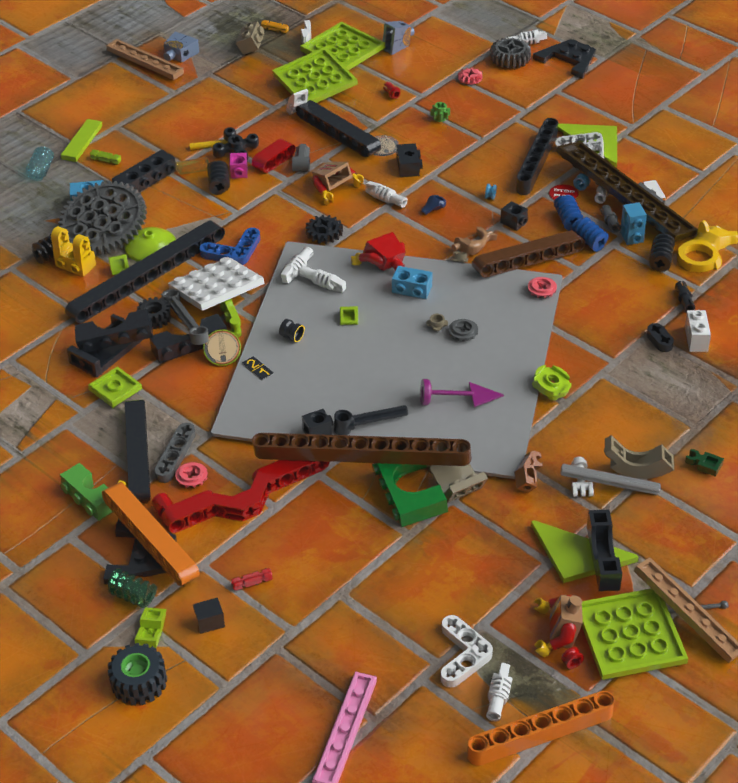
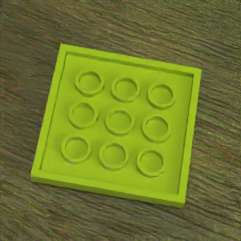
[300,22,386,70]
[272,47,358,103]
[582,588,688,680]

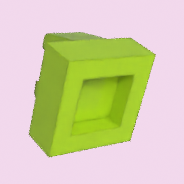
[108,254,129,275]

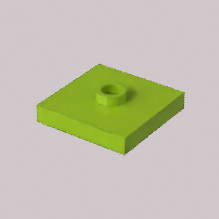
[88,366,142,408]

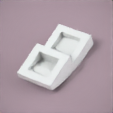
[301,20,311,44]
[286,89,308,115]

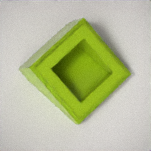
[340,306,358,325]

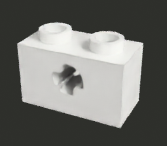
[685,310,711,352]

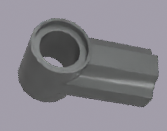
[292,144,310,171]

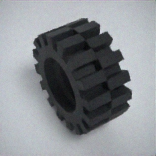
[137,297,171,329]

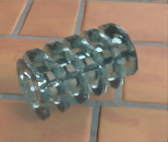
[26,146,54,181]

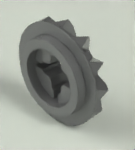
[449,319,478,341]

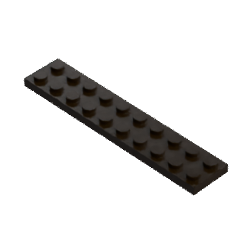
[556,141,698,241]

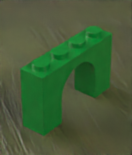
[372,463,448,527]

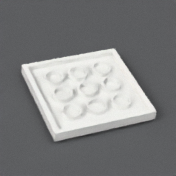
[168,257,265,311]

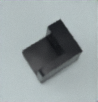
[193,597,225,634]

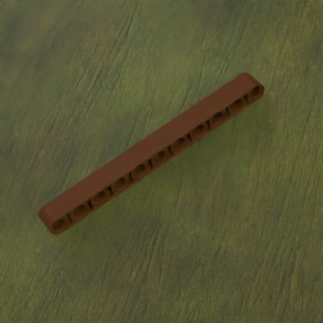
[252,433,472,466]

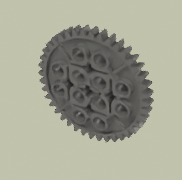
[58,181,147,256]

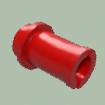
[383,82,401,99]

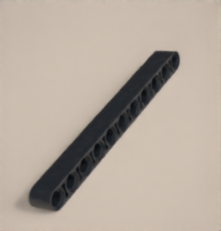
[65,220,225,323]

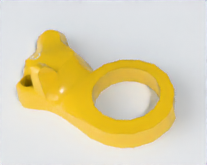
[677,220,738,272]

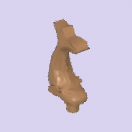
[451,227,497,257]

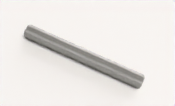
[560,464,661,495]

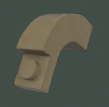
[604,435,674,479]

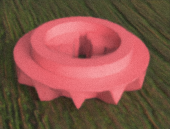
[458,68,482,85]
[528,277,557,298]
[175,462,208,489]

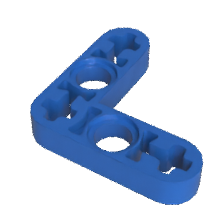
[200,228,260,265]

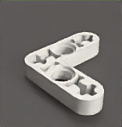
[555,132,604,158]
[441,615,493,688]

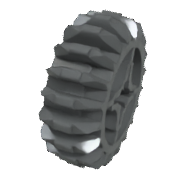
[490,37,531,69]

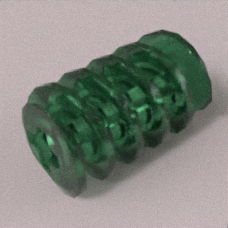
[108,568,157,608]

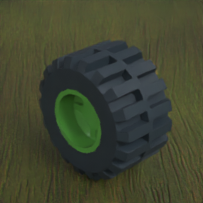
[108,643,167,706]

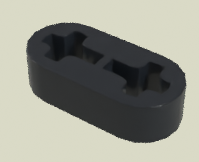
[647,323,674,352]

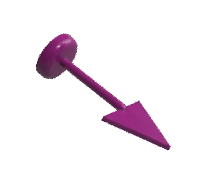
[420,379,504,407]

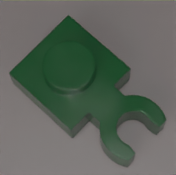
[685,449,724,477]

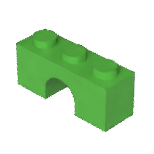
[60,463,113,521]

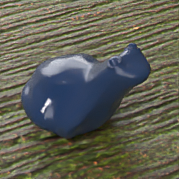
[421,195,446,215]

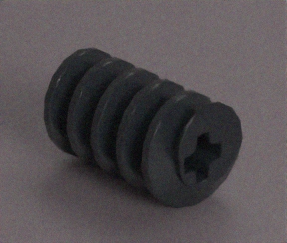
[207,161,230,195]
[32,234,71,264]
[649,234,675,272]

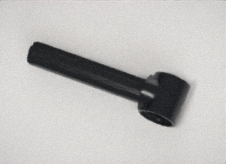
[334,405,408,435]

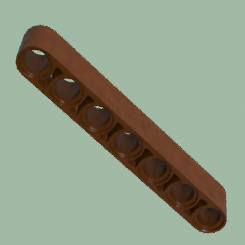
[472,230,585,278]

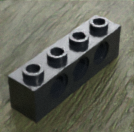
[112,149,176,192]

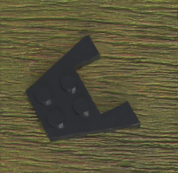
[533,39,596,79]
[103,518,177,585]

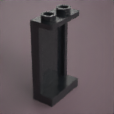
[67,314,142,378]

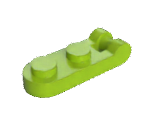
[219,299,242,338]

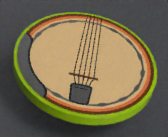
[204,330,241,366]

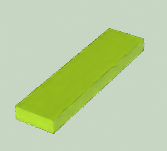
[61,119,103,162]

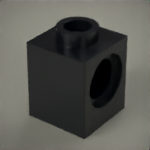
[500,201,528,231]
[302,409,334,435]

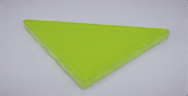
[558,123,617,167]
[531,520,639,583]

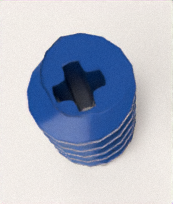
[554,195,583,231]
[571,217,609,252]

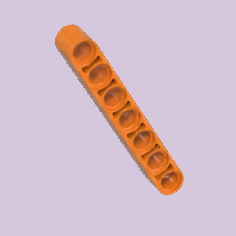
[102,482,200,586]
[467,691,615,766]

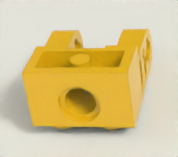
[51,226,96,277]

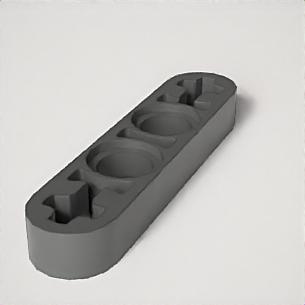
[155,423,196,483]

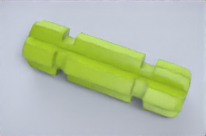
[90,149,121,164]

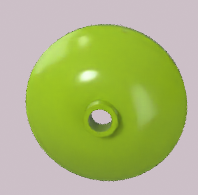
[124,227,176,262]

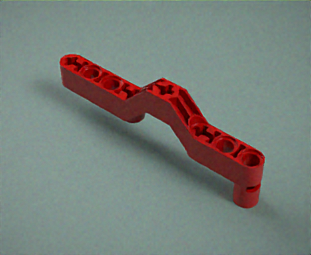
[151,460,330,533]

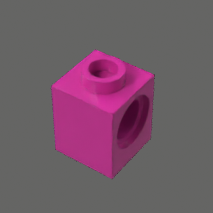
[230,153,248,178]

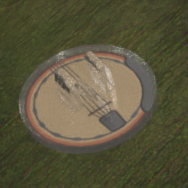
[374,135,399,156]

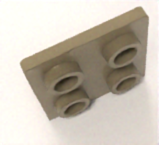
[429,463,488,503]

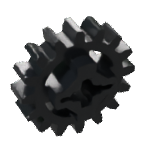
[305,215,343,244]

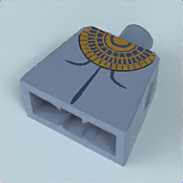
[382,21,415,55]
[164,31,199,62]

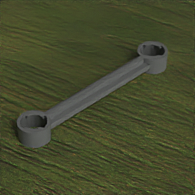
[161,289,209,345]

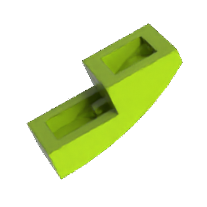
[134,607,166,648]

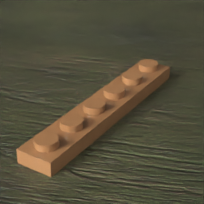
[106,39,184,80]
[634,557,738,663]

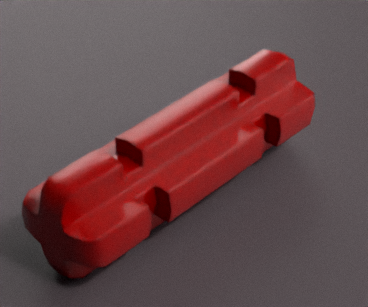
[231,568,273,591]

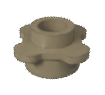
[450,251,469,263]
[426,313,448,331]

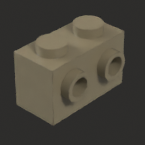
[236,21,264,55]

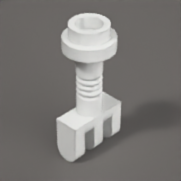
[571,457,594,497]

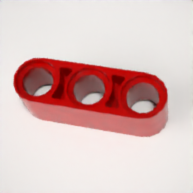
[251,138,296,173]

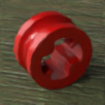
[561,647,584,669]

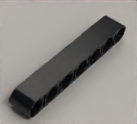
[296,100,381,157]
[516,118,558,195]
[125,399,151,502]

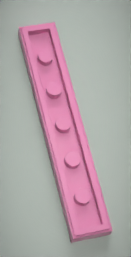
[312,672,377,783]

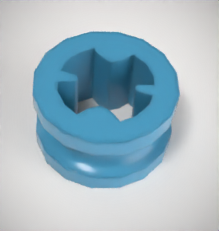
[573,173,590,190]
[485,184,497,200]

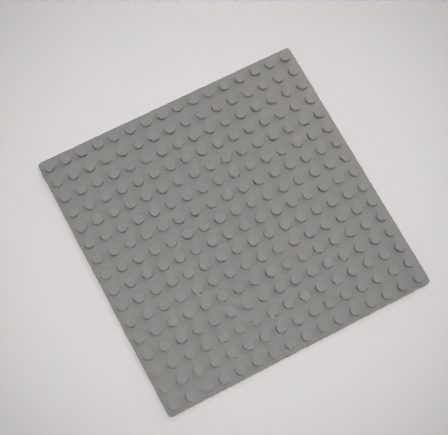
[211,242,562,479]

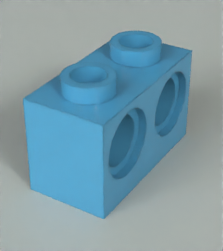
[620,202,647,245]
[392,266,433,299]

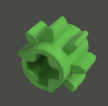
[430,102,450,122]

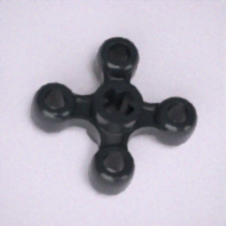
[212,127,259,162]

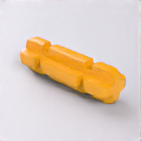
[261,20,289,33]

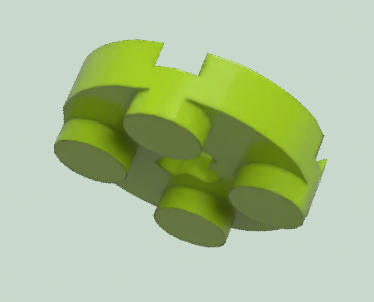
[532,365,571,401]

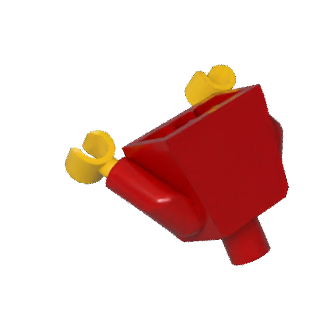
[351,232,406,271]

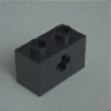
[396,143,423,177]

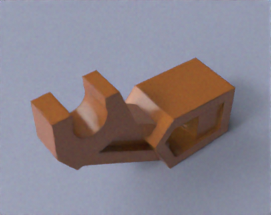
[514,451,543,493]

